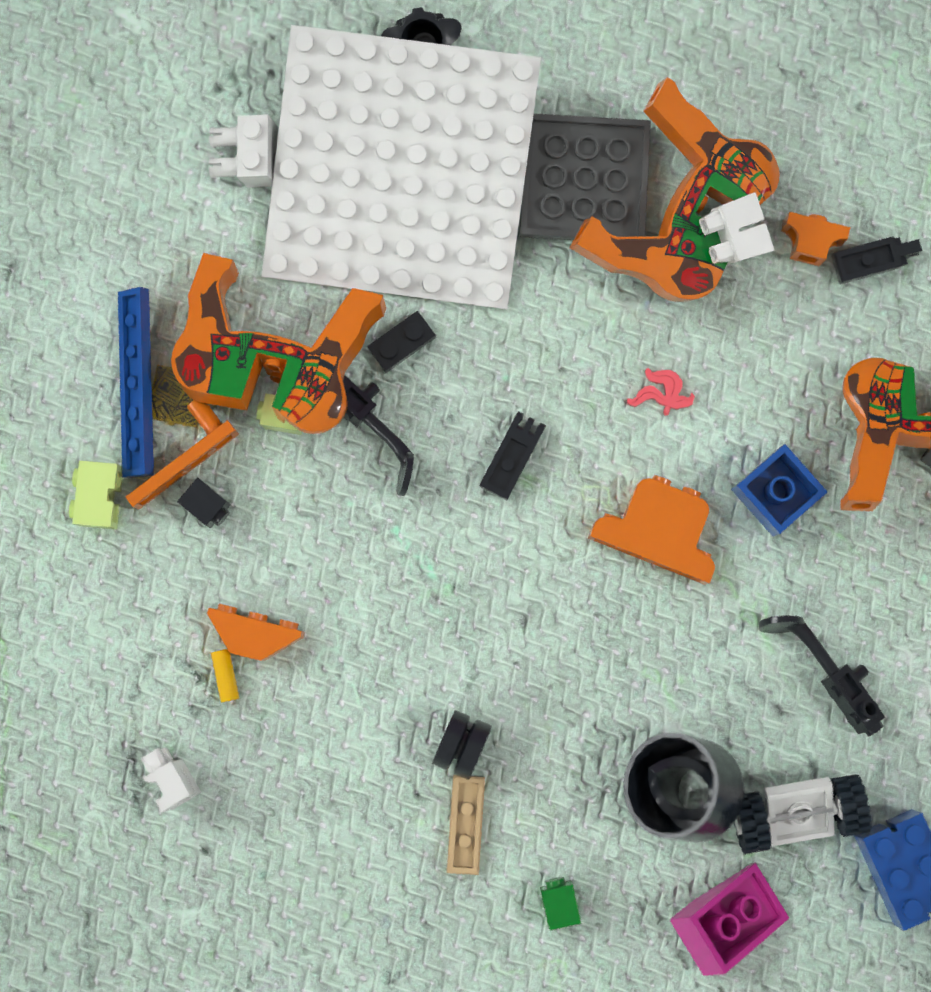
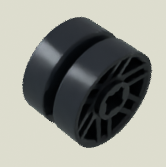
[432,710,492,780]

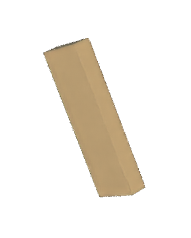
[447,775,485,875]

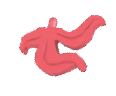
[627,368,695,416]

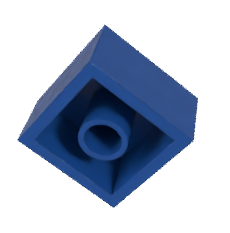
[731,444,828,537]

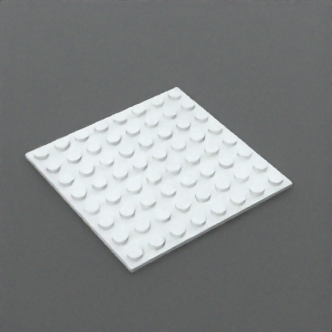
[261,25,541,309]

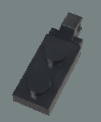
[831,236,922,285]

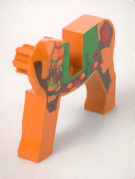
[570,77,779,302]
[171,253,386,434]
[840,358,931,511]

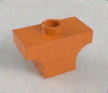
[781,212,851,267]

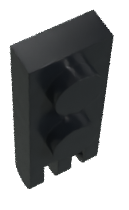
[479,411,546,501]

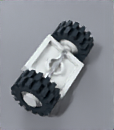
[734,774,872,854]

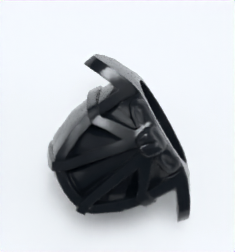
[381,7,462,45]

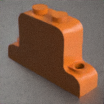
[588,475,715,585]

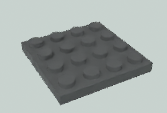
[520,113,651,240]

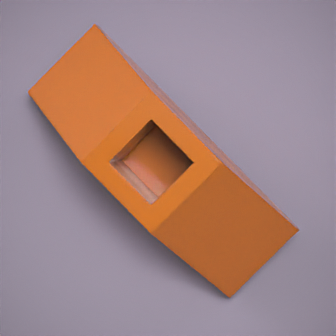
[207,603,305,661]

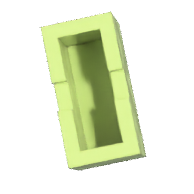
[69,461,123,530]

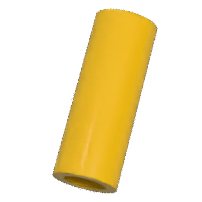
[211,649,240,703]

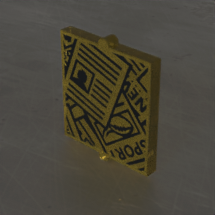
[152,365,198,428]

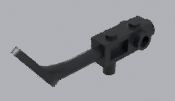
[343,375,414,496]
[758,615,885,737]

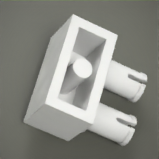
[209,114,278,188]

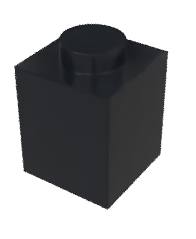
[177,477,231,528]

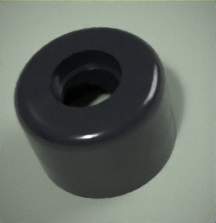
[623,732,744,842]

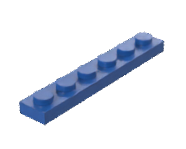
[118,287,154,478]

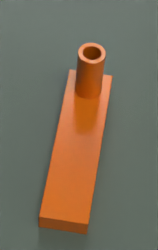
[125,400,239,510]

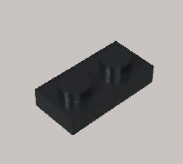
[367,310,436,373]

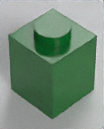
[540,877,581,931]

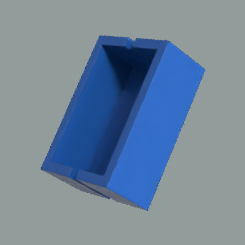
[854,809,931,931]

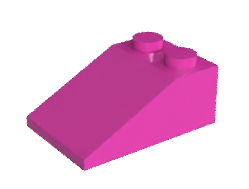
[670,863,789,976]

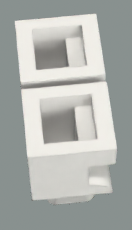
[699,192,775,265]
[141,748,202,812]

